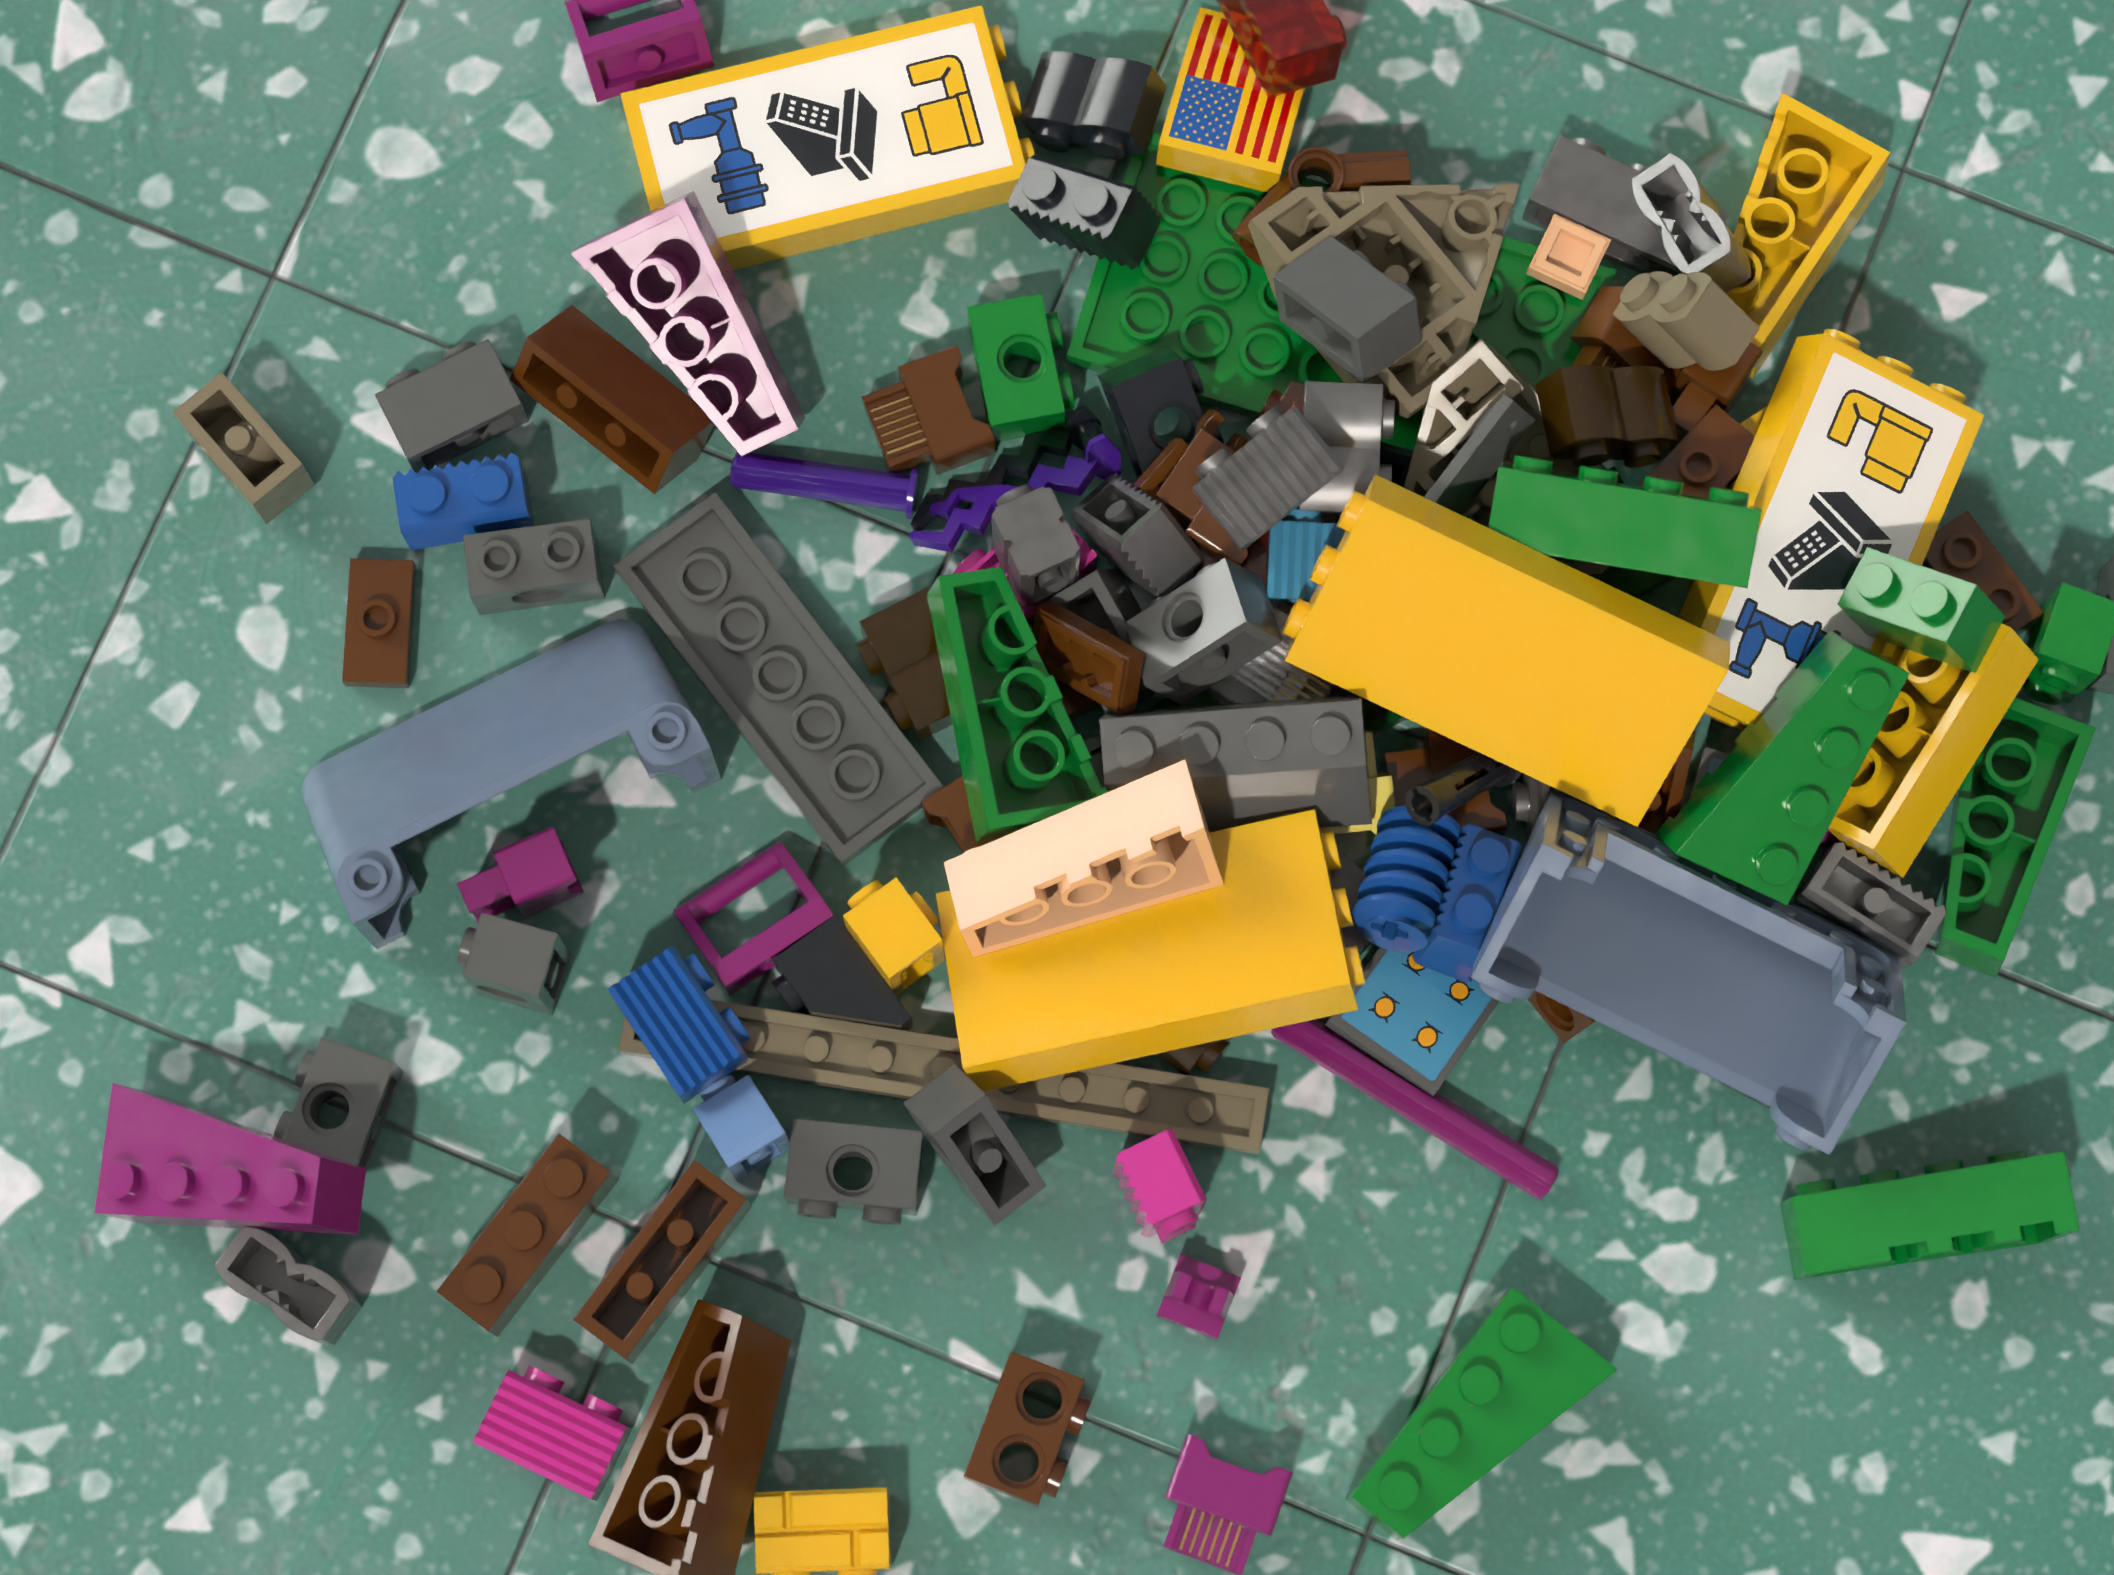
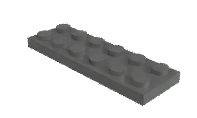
[613,492,944,867]

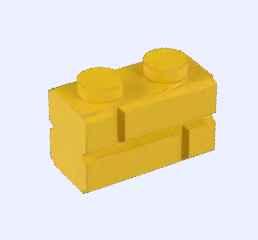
[754,1487,891,1575]

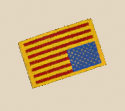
[1156,7,1319,193]

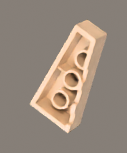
[944,760,1224,958]

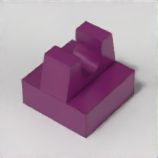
[1156,1254,1241,1340]

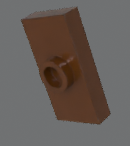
[1639,405,1755,498]
[342,558,416,688]
[1032,600,1145,715]

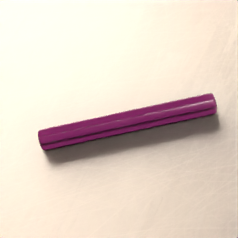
[1271,1019,1559,1199]

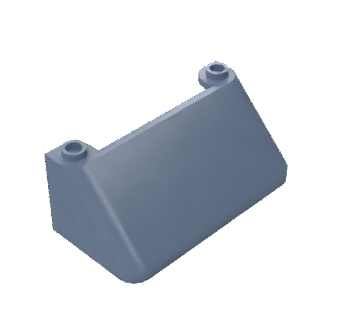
[302,619,721,949]
[1471,791,1907,1155]

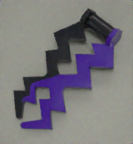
[909,405,1121,552]

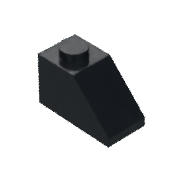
[771,914,913,1031]

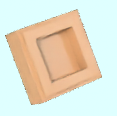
[1526,213,1611,300]

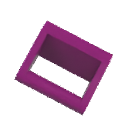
[564,0,714,102]
[673,841,834,997]

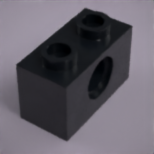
[1098,346,1224,480]

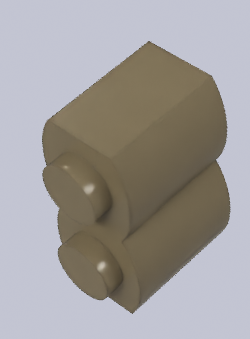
[1613,271,1760,371]

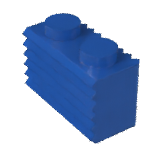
[392,452,535,550]
[1412,824,1522,982]
[608,946,751,1104]

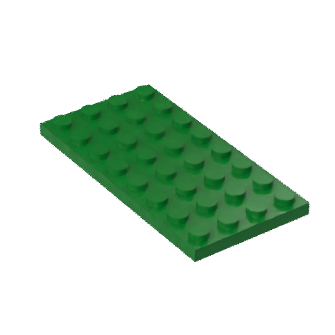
[1066,132,1617,451]

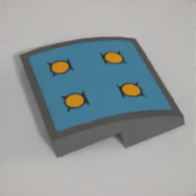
[1325,947,1500,1098]

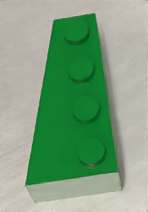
[1488,455,1761,588]
[927,567,1108,844]
[1655,631,1910,906]
[1935,698,2096,978]
[1780,1151,2080,1280]
[1346,1287,1618,1540]

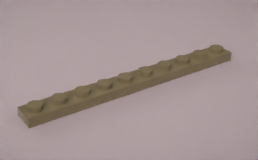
[619,1000,1269,1155]

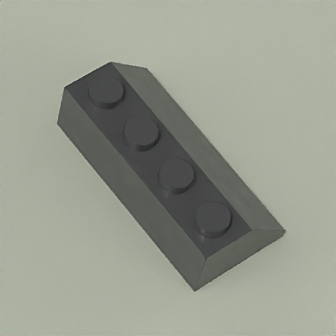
[1099,695,1372,833]

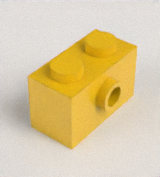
[843,878,945,996]

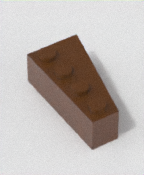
[588,1299,792,1575]

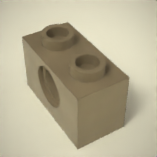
[172,372,315,525]

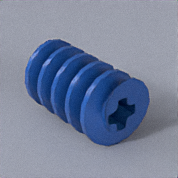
[1351,805,1461,952]

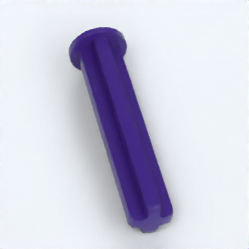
[730,453,920,519]

